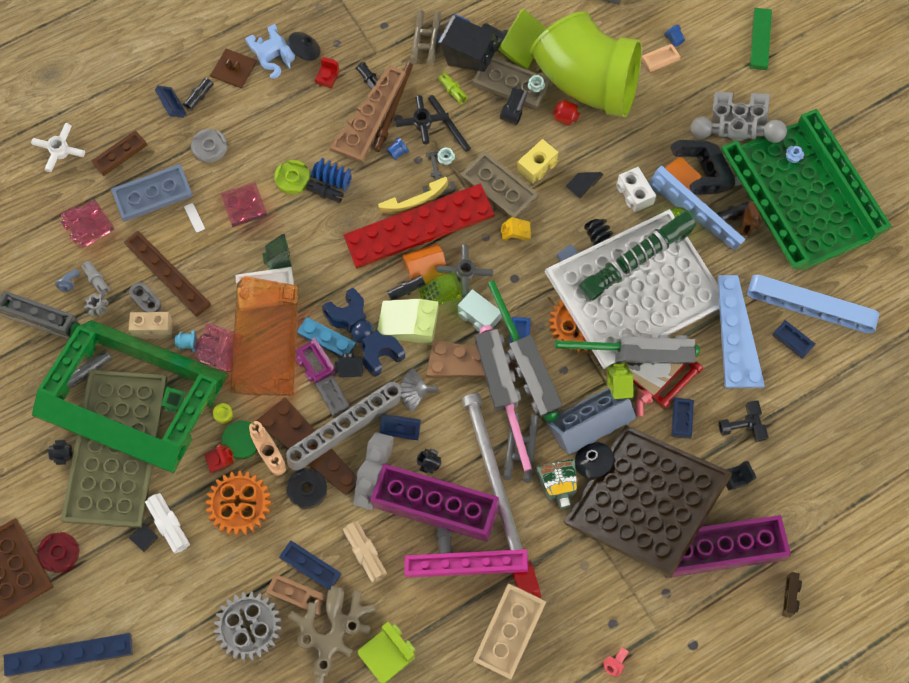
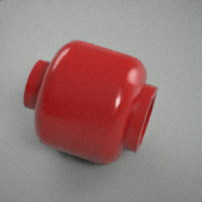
[553,99,580,126]

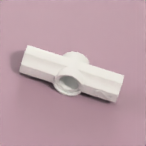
[145,493,190,554]

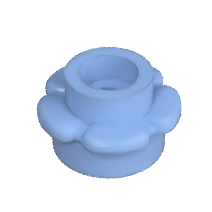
[786,146,804,163]

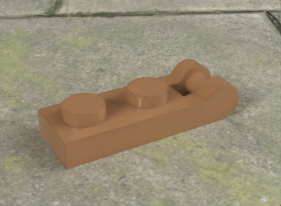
[266,574,327,616]

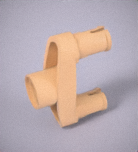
[249,421,286,476]

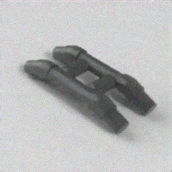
[504,413,539,483]

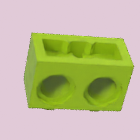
[607,362,633,399]

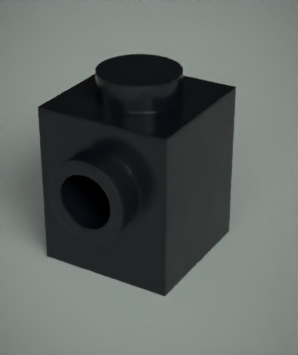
[335,353,363,378]

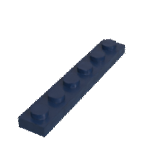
[3,633,133,677]

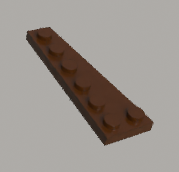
[256,397,357,496]

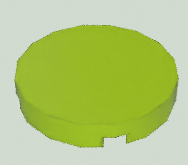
[274,160,311,195]

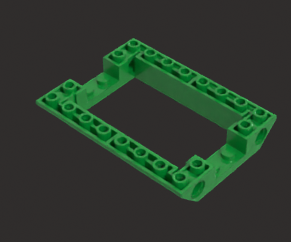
[32,320,229,474]

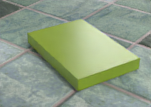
[498,8,547,69]

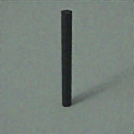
[428,95,471,152]

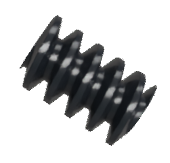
[584,219,613,246]

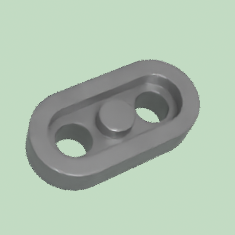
[129,283,162,312]

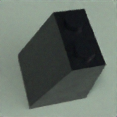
[438,15,499,72]

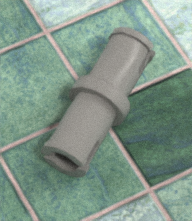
[81,261,110,296]

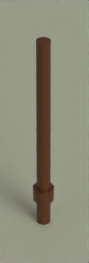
[373,62,413,152]

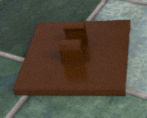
[210,49,257,88]

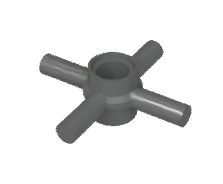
[436,244,493,298]

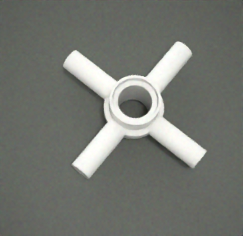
[31,123,85,172]

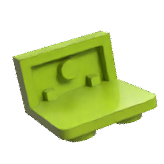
[358,622,415,683]

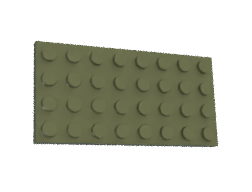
[61,370,168,528]

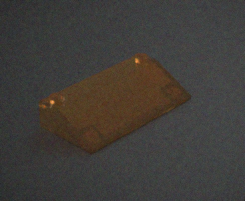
[230,276,299,396]

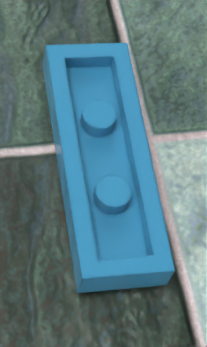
[297,317,356,357]

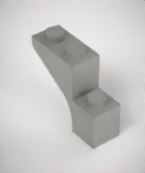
[353,432,394,510]

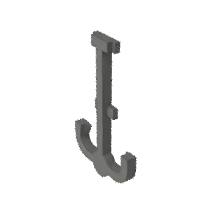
[422,151,455,198]

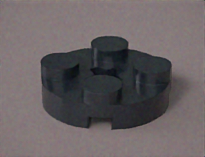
[287,468,327,510]

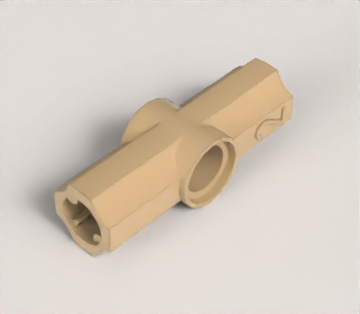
[343,521,387,583]

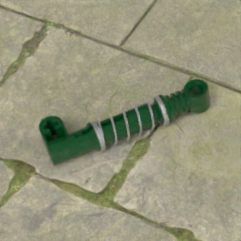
[578,211,696,302]

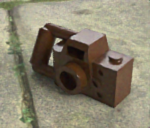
[739,202,760,237]

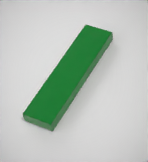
[749,8,772,70]

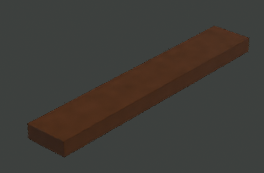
[124,231,211,317]

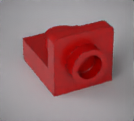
[315,57,340,89]
[204,444,234,473]

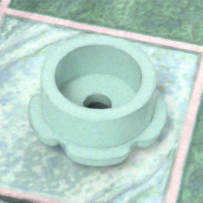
[528,75,545,92]
[437,147,455,165]

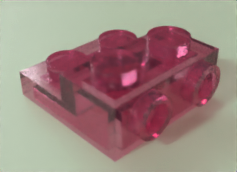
[60,199,114,248]

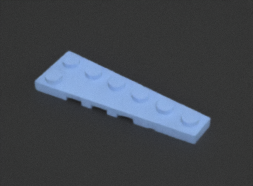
[648,166,745,250]
[718,275,765,389]

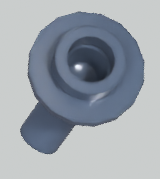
[55,269,79,292]

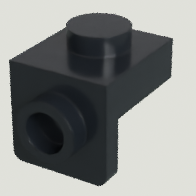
[726,461,757,491]

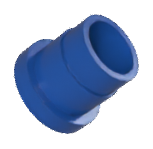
[664,25,685,47]
[387,137,409,160]

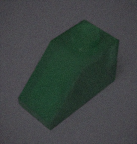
[263,234,292,270]

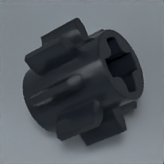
[48,440,73,465]
[417,449,441,474]

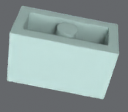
[458,289,502,332]

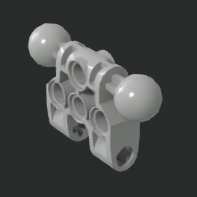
[690,92,787,143]

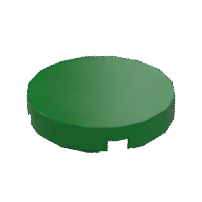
[222,421,258,460]

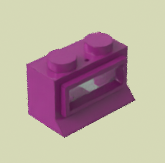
[295,337,336,386]

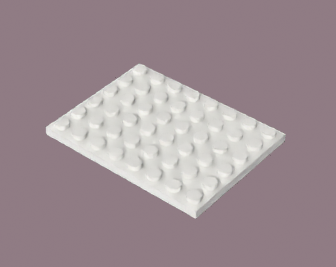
[544,209,720,369]

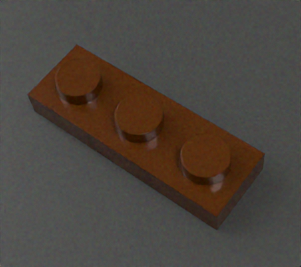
[92,130,148,176]

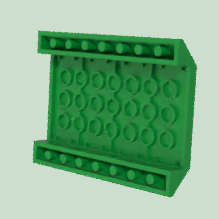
[721,109,892,270]

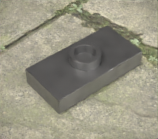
[315,375,350,418]

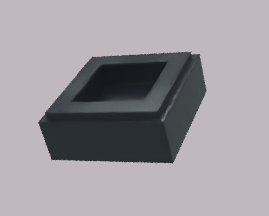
[129,523,159,552]

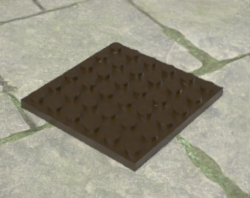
[564,425,732,578]

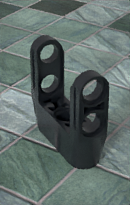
[670,140,735,195]

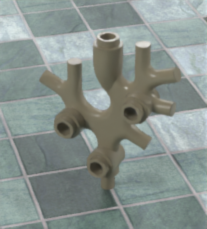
[288,586,376,683]

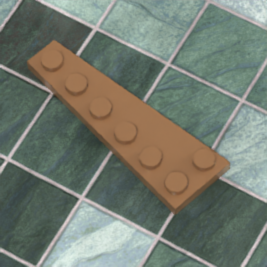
[330,65,406,163]
[426,340,546,378]

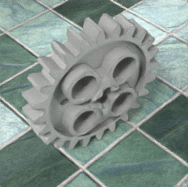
[214,592,282,661]

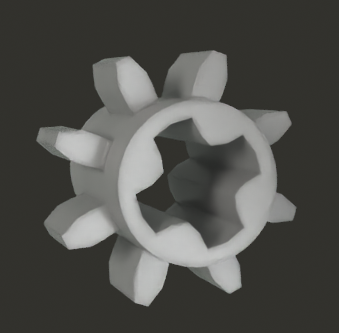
[84,293,109,317]

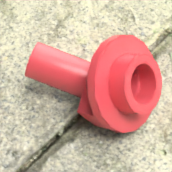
[635,389,653,416]
[603,647,629,677]

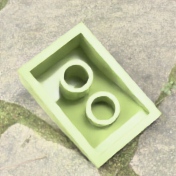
[377,299,439,345]

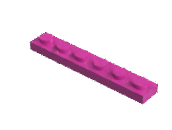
[404,549,528,578]

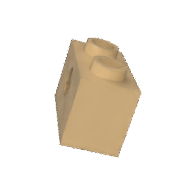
[129,312,173,339]

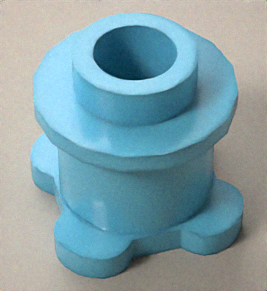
[175,330,197,352]

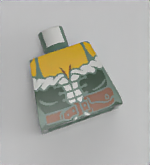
[536,459,577,509]

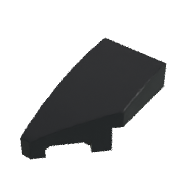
[566,172,603,199]

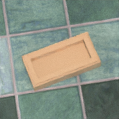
[641,44,681,73]

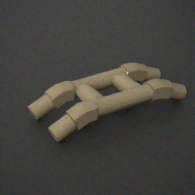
[410,10,441,66]

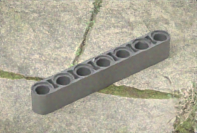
[287,382,401,470]

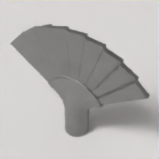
[400,368,438,412]

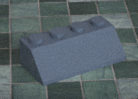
[545,387,636,455]

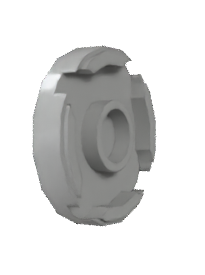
[191,129,227,163]

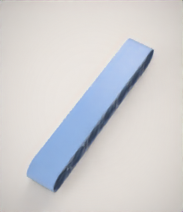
[747,275,879,334]

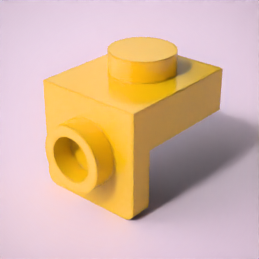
[501,217,531,241]

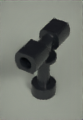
[718,400,769,442]

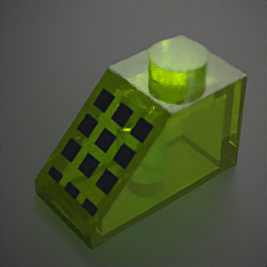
[419,272,461,304]

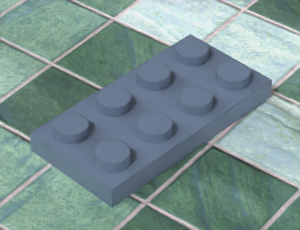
[111,164,193,222]

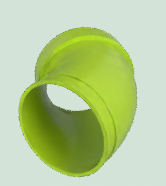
[530,12,642,118]

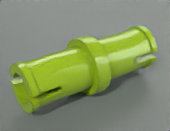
[438,72,468,104]

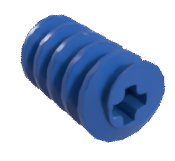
[311,158,352,191]

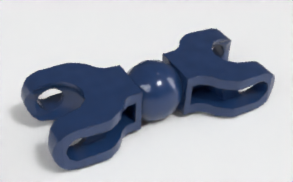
[322,288,405,377]

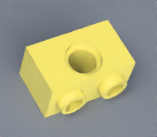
[517,139,558,184]

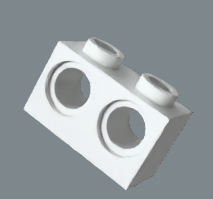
[616,167,656,213]

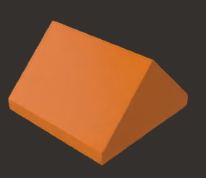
[402,244,449,284]

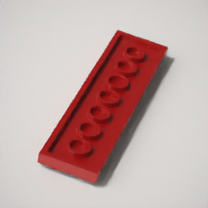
[343,183,495,269]

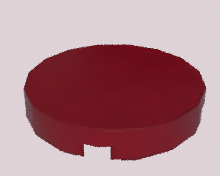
[37,532,80,573]

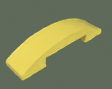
[378,177,448,214]

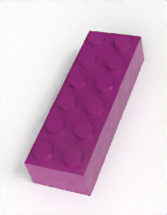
[370,464,500,542]
[665,515,791,578]

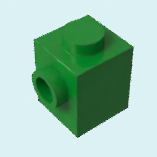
[161,387,186,414]

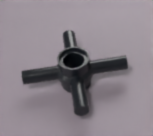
[395,95,449,145]

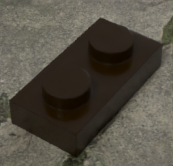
[782,572,802,618]

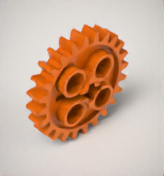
[549,300,588,354]
[205,471,272,537]

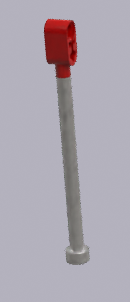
[461,393,541,598]

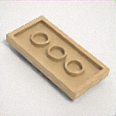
[473,583,547,679]

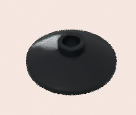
[288,32,320,61]
[575,442,614,479]

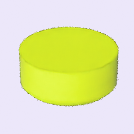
[213,403,233,424]

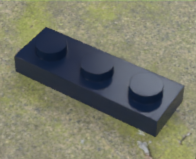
[279,540,342,590]

